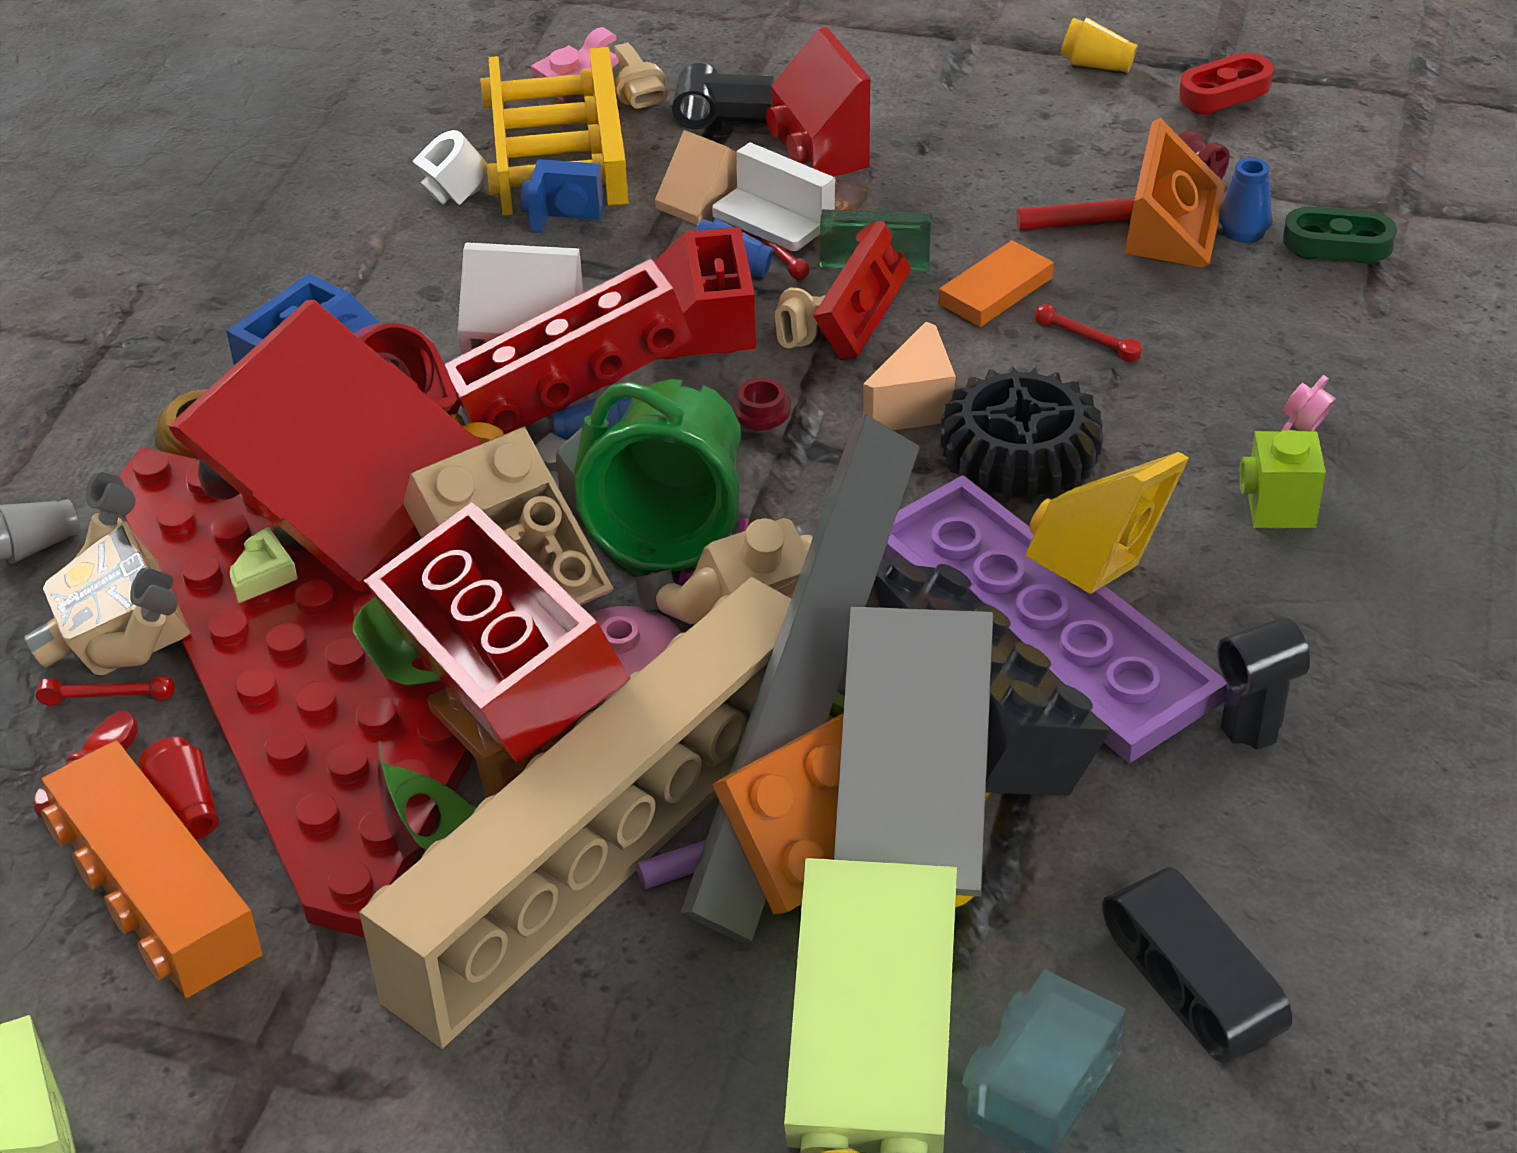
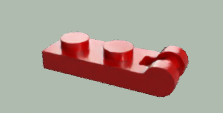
[813,221,911,360]

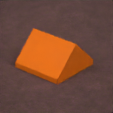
[1124,118,1226,268]

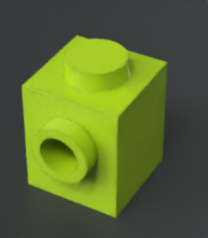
[1239,430,1326,528]

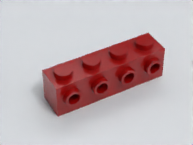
[444,259,693,434]

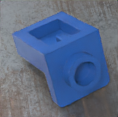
[520,159,604,233]

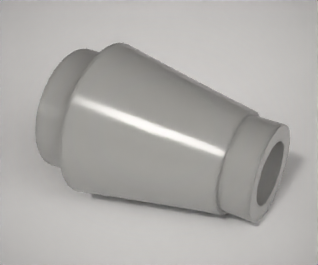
[0,499,79,565]

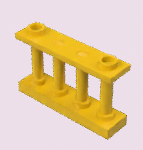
[480,47,629,215]

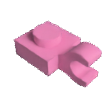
[531,27,619,102]

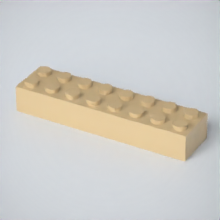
[359,577,791,1049]

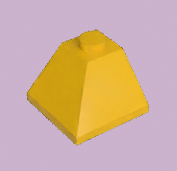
[1025,452,1189,594]

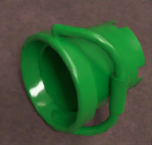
[574,379,741,577]

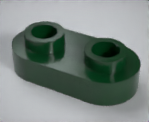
[1283,206,1397,264]

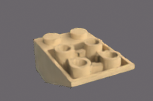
[403,427,613,606]

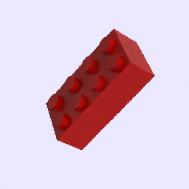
[364,502,631,764]

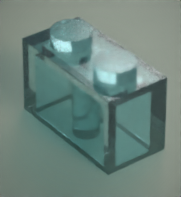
[962,969,1126,1153]

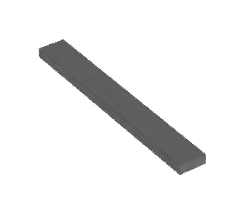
[680,415,920,943]

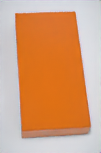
[938,240,1054,328]

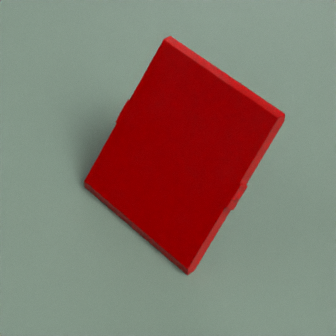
[168,300,483,592]

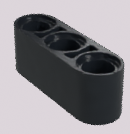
[1102,867,1292,1063]

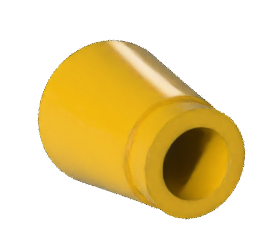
[1060,17,1138,74]

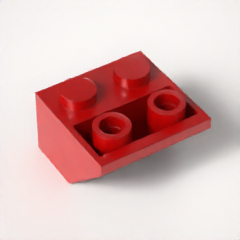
[654,227,756,359]

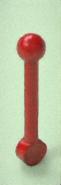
[743,230,810,280]
[1035,304,1142,362]
[36,675,175,706]

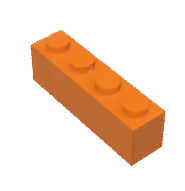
[41,740,263,999]

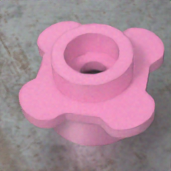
[1281,375,1336,431]

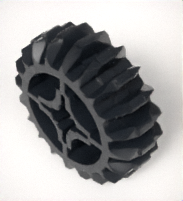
[940,366,1103,503]

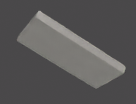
[834,607,993,897]

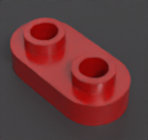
[1179,53,1274,115]

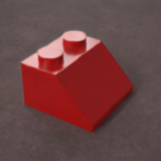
[766,27,871,177]

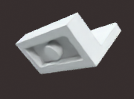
[713,142,835,251]

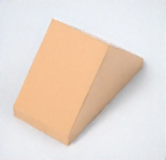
[655,130,737,225]
[863,322,956,430]

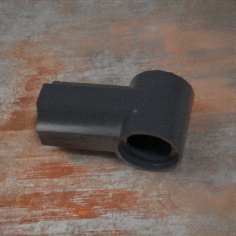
[672,63,775,130]
[1217,617,1310,750]

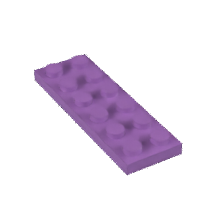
[882,475,1228,764]

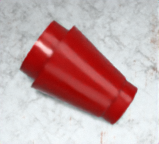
[138,737,219,840]

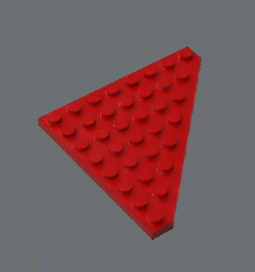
[118,447,474,938]

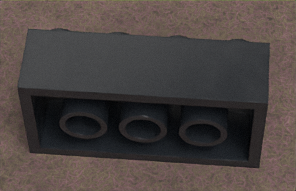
[866,558,1111,795]

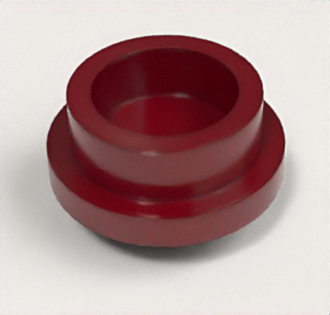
[732,378,791,431]

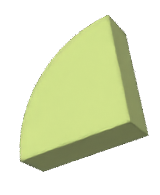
[230,527,298,603]

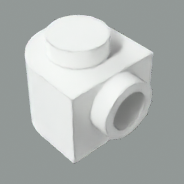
[412,130,487,205]

